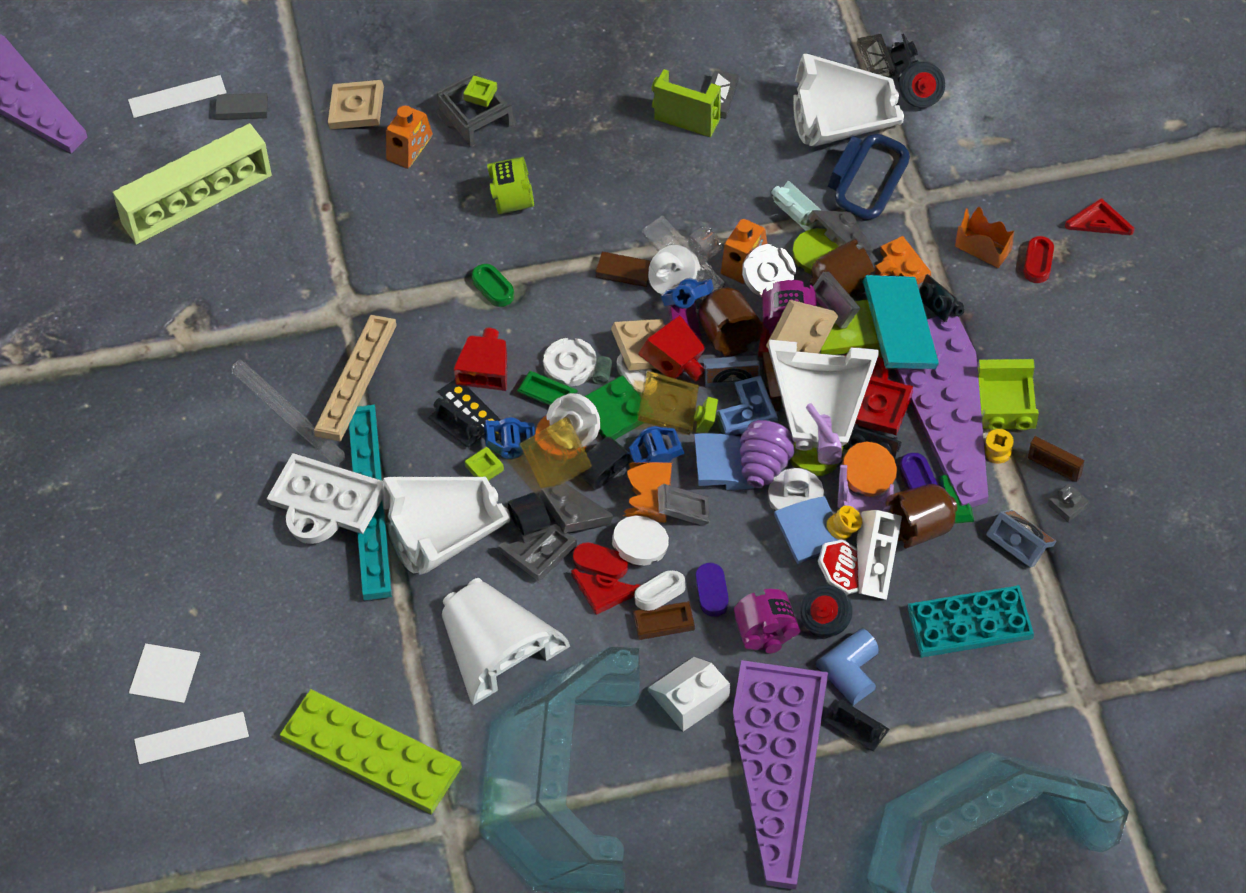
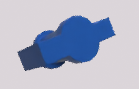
[661,278,714,309]
[484,418,536,459]
[629,426,685,463]

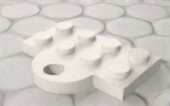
[267,453,383,544]

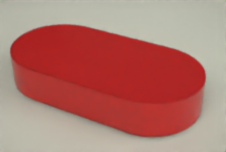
[1023,236,1054,283]
[573,542,628,579]

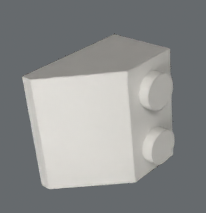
[648,657,730,731]

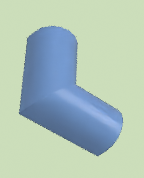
[717,376,778,436]
[815,628,879,706]

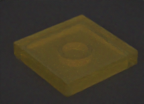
[638,371,699,435]
[520,417,592,488]

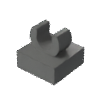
[1048,484,1089,523]

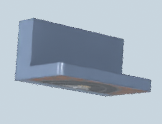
[703,355,760,387]
[986,510,1056,567]

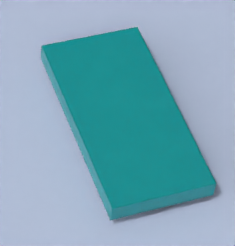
[863,275,939,369]
[907,585,1034,658]

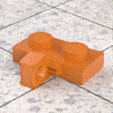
[875,236,931,285]

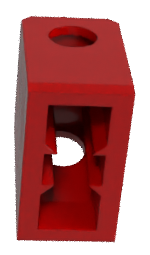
[638,315,705,382]
[454,328,507,391]

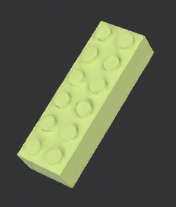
[113,123,272,245]

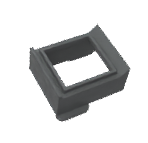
[436,69,516,146]

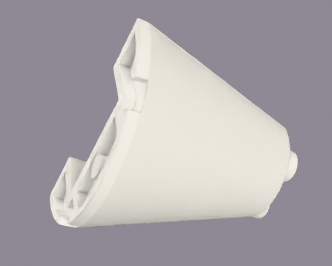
[794,54,904,146]
[769,340,878,450]
[382,477,510,575]
[442,578,570,705]

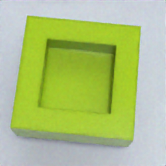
[463,75,497,107]
[694,397,718,434]
[465,447,504,481]

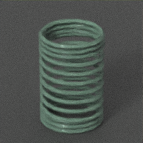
[593,356,612,384]

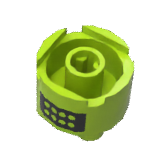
[487,157,534,214]

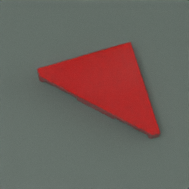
[1065,198,1135,235]
[571,569,641,615]

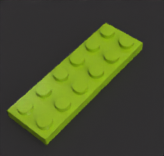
[280,689,462,815]

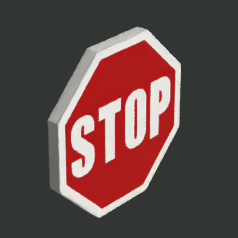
[818,540,859,595]

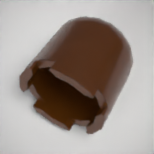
[809,239,875,298]
[698,287,763,356]
[885,484,957,549]

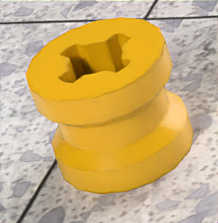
[984,429,1013,464]
[827,505,862,540]

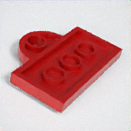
[845,355,913,435]

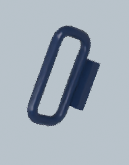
[827,134,910,219]

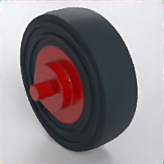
[899,62,945,108]
[800,585,852,637]

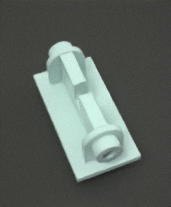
[771,181,821,231]

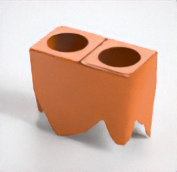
[955,206,1014,268]
[623,462,672,523]

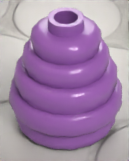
[740,420,794,488]

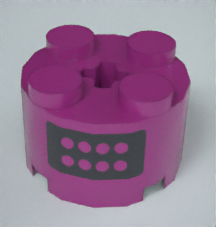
[762,280,816,336]
[734,589,800,654]

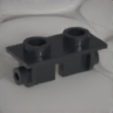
[890,34,919,82]
[919,274,964,322]
[429,398,484,448]
[843,424,902,460]
[824,699,890,752]

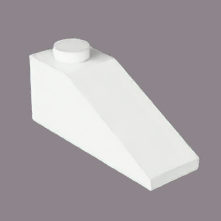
[857,510,902,600]

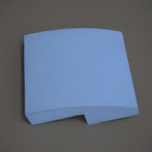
[695,433,754,490]
[774,496,846,564]

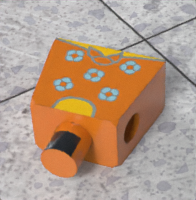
[386,106,433,169]
[721,219,767,284]

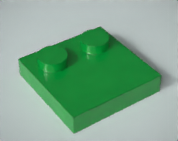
[584,375,653,440]

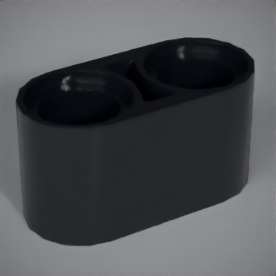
[574,437,631,489]
[507,492,551,536]

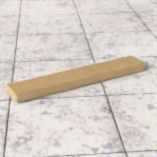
[314,315,397,441]

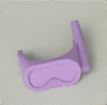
[806,403,842,465]
[837,465,894,515]

